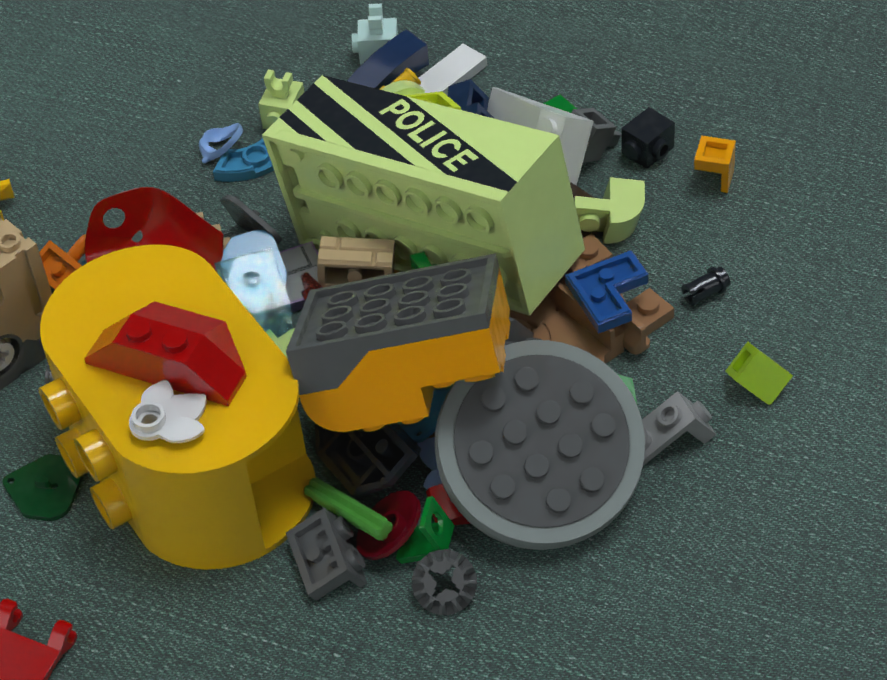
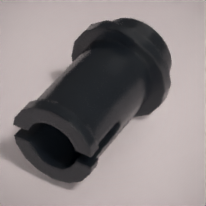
[681,267,731,306]

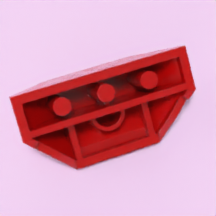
[84,301,247,406]

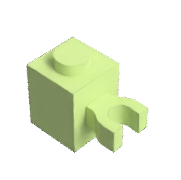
[258,69,304,129]

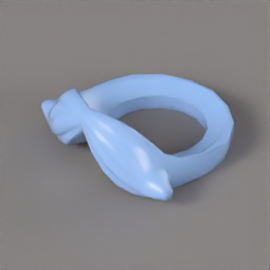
[199,123,243,163]

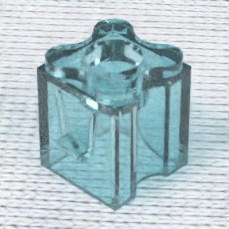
[214,248,293,338]

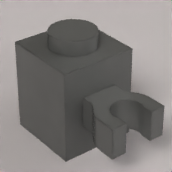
[571,108,621,163]

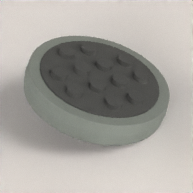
[435,340,645,550]

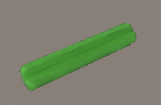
[304,478,393,540]

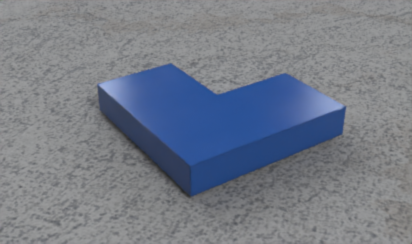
[565,250,648,334]

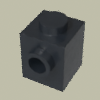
[621,107,675,169]

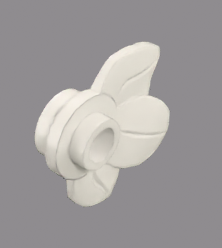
[129,380,207,443]

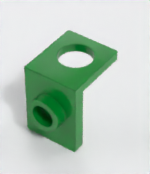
[396,496,454,564]

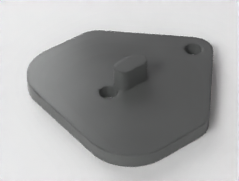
[220,195,282,245]

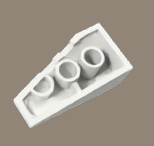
[487,87,594,186]

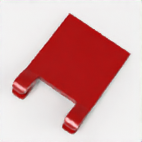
[0,599,77,680]

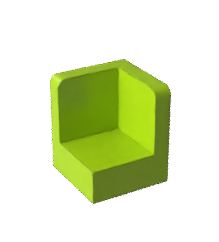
[725,341,793,405]

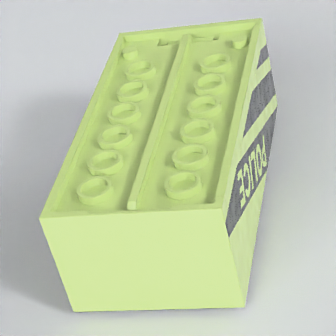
[262,75,585,316]

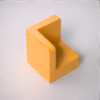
[694,135,736,193]

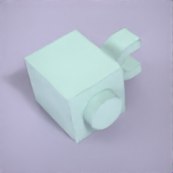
[352,3,398,66]

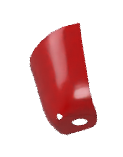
[84,187,224,272]

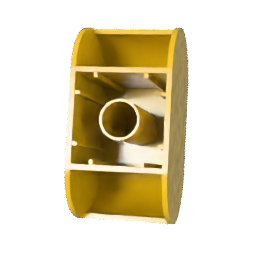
[38,245,316,570]

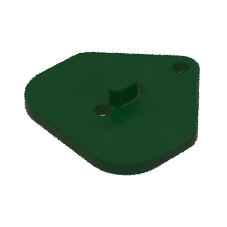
[2,454,84,521]

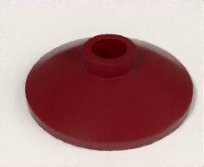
[356,490,421,560]

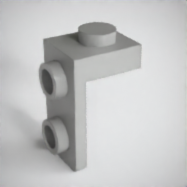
[642,391,716,466]

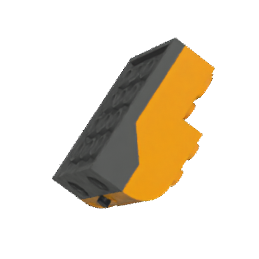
[286,253,511,432]

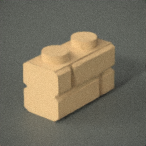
[317,236,395,288]

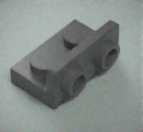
[286,508,367,601]

